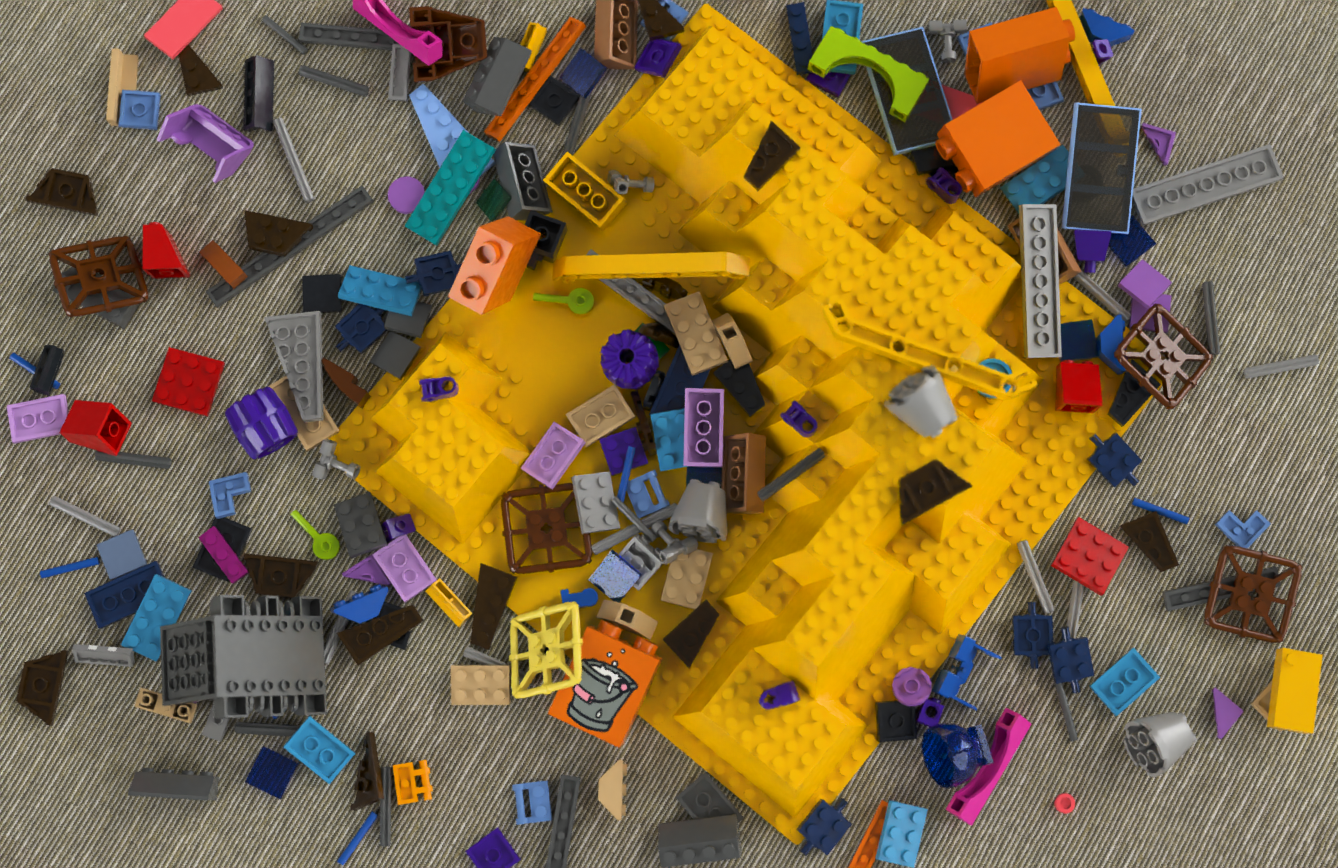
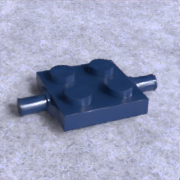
[405,251,462,296]
[335,304,387,354]
[1087,433,1142,487]
[1012,602,1053,669]
[1048,627,1094,693]
[796,798,852,856]

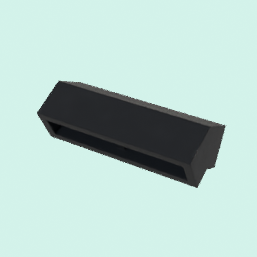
[29,345,64,396]

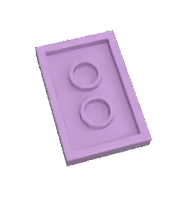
[7,394,68,444]
[521,422,586,490]
[372,535,437,603]

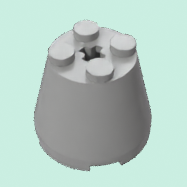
[884,365,958,438]
[668,479,728,543]
[1123,712,1196,777]

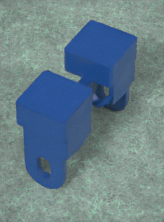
[931,634,1002,711]

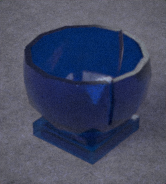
[921,723,994,788]

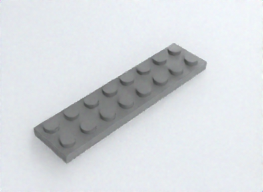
[1132,144,1284,226]
[1019,204,1062,358]

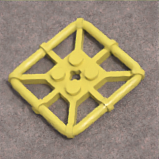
[509,601,583,699]

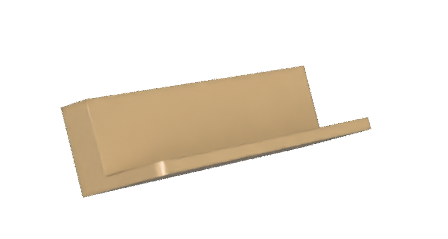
[106,48,139,126]

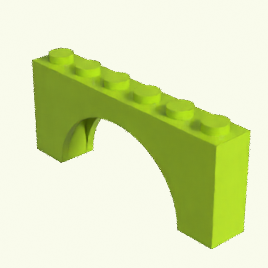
[808,26,929,122]

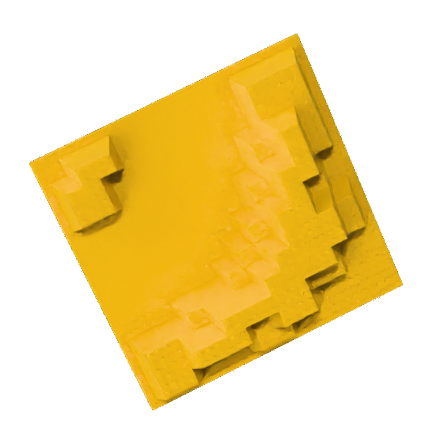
[329,4,1166,845]

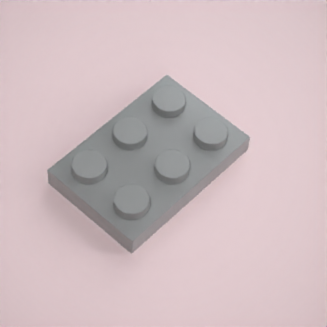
[571,471,620,534]

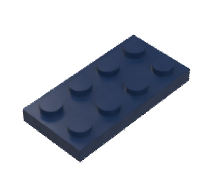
[649,346,711,416]
[84,561,165,629]

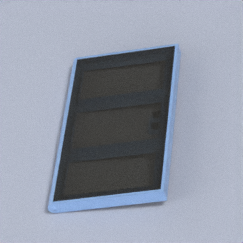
[862,27,953,156]
[1061,102,1142,234]

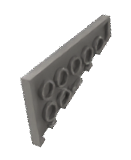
[264,311,324,422]

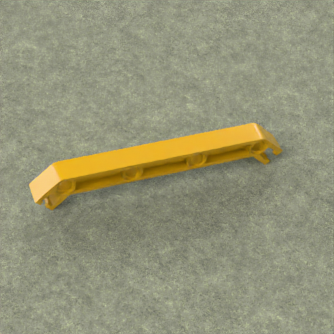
[1046,0,1129,158]
[552,252,751,283]
[822,299,1037,400]

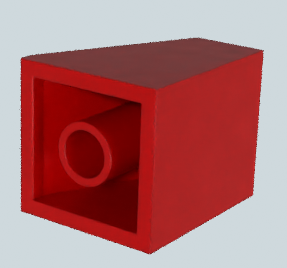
[143,222,190,279]
[1055,360,1103,414]
[59,400,132,456]

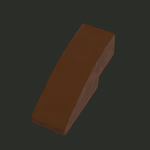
[321,357,371,409]

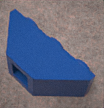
[1079,8,1135,47]
[1096,314,1128,375]
[329,584,389,623]

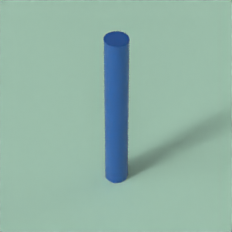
[9,353,60,389]
[617,446,636,503]
[1132,497,1189,525]
[40,557,100,579]
[337,811,378,865]

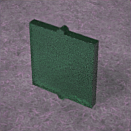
[476,179,511,222]

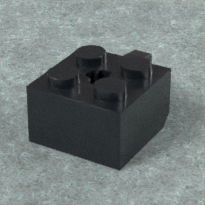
[525,210,567,270]

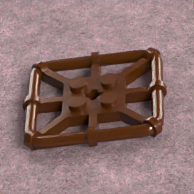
[49,235,149,318]
[1114,304,1213,409]
[501,483,592,574]
[1203,545,1302,643]

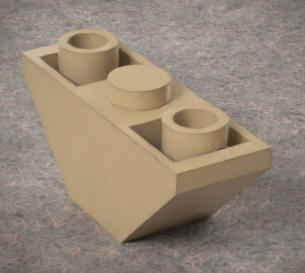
[711,313,753,369]
[596,599,658,640]
[134,688,198,723]
[598,760,627,820]

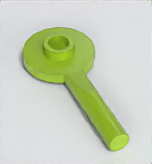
[533,288,594,315]
[290,510,340,560]

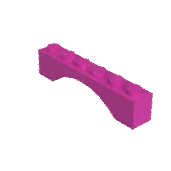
[353,0,442,66]
[945,708,1031,826]

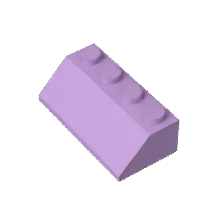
[683,388,724,468]

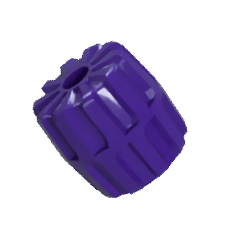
[600,329,659,390]
[225,386,298,460]

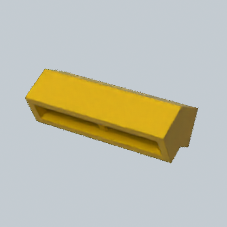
[520,22,547,72]
[425,578,473,627]

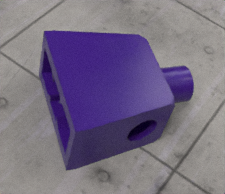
[1073,230,1111,274]

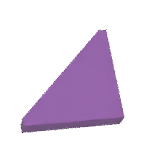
[1141,123,1176,166]
[342,554,392,586]
[1212,687,1244,739]

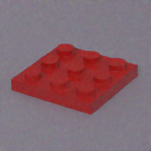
[152,347,225,417]
[1051,517,1129,596]

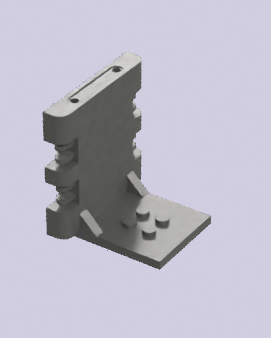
[160,595,327,719]

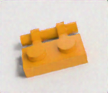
[393,760,433,805]

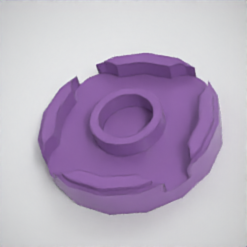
[388,176,425,214]
[892,667,932,707]

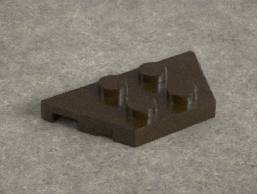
[25,168,98,216]
[244,210,313,257]
[632,278,688,300]
[899,459,973,525]
[243,553,319,598]
[16,650,69,726]

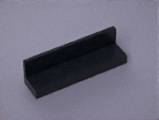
[243,55,274,132]

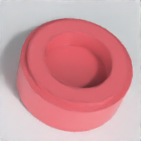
[1054,793,1075,813]

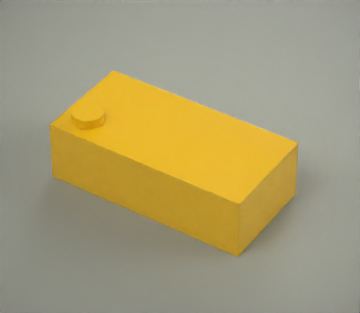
[543,152,627,231]
[1267,648,1323,734]

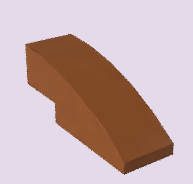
[199,240,248,289]

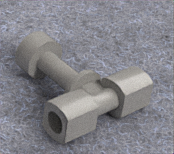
[928,20,967,63]
[607,170,654,194]
[312,439,361,480]
[650,521,698,565]

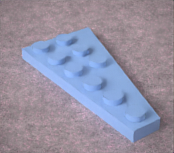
[409,84,495,176]

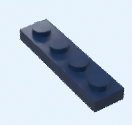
[786,2,813,75]

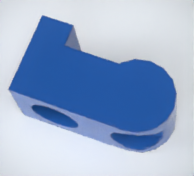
[560,588,598,611]

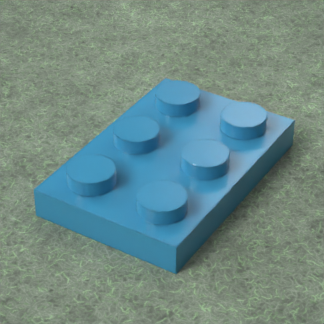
[650,408,688,471]
[1089,648,1160,716]
[283,715,355,784]
[875,800,928,868]

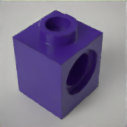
[916,697,944,729]

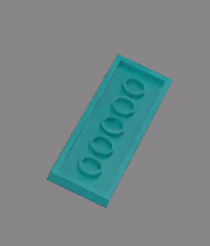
[405,130,496,246]

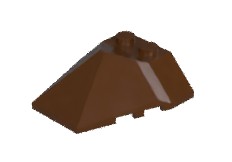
[409,6,487,83]

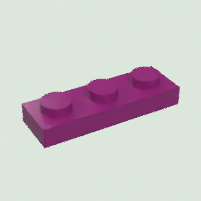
[198,526,249,584]

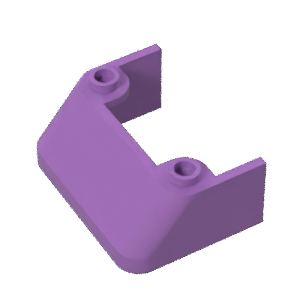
[157,104,254,183]

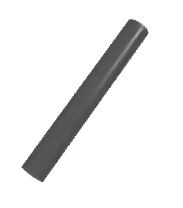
[262,15,308,55]
[611,496,657,542]
[1054,683,1079,741]

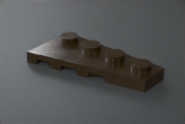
[470,563,517,650]
[337,604,424,666]

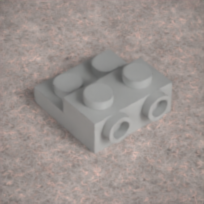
[610,534,663,591]

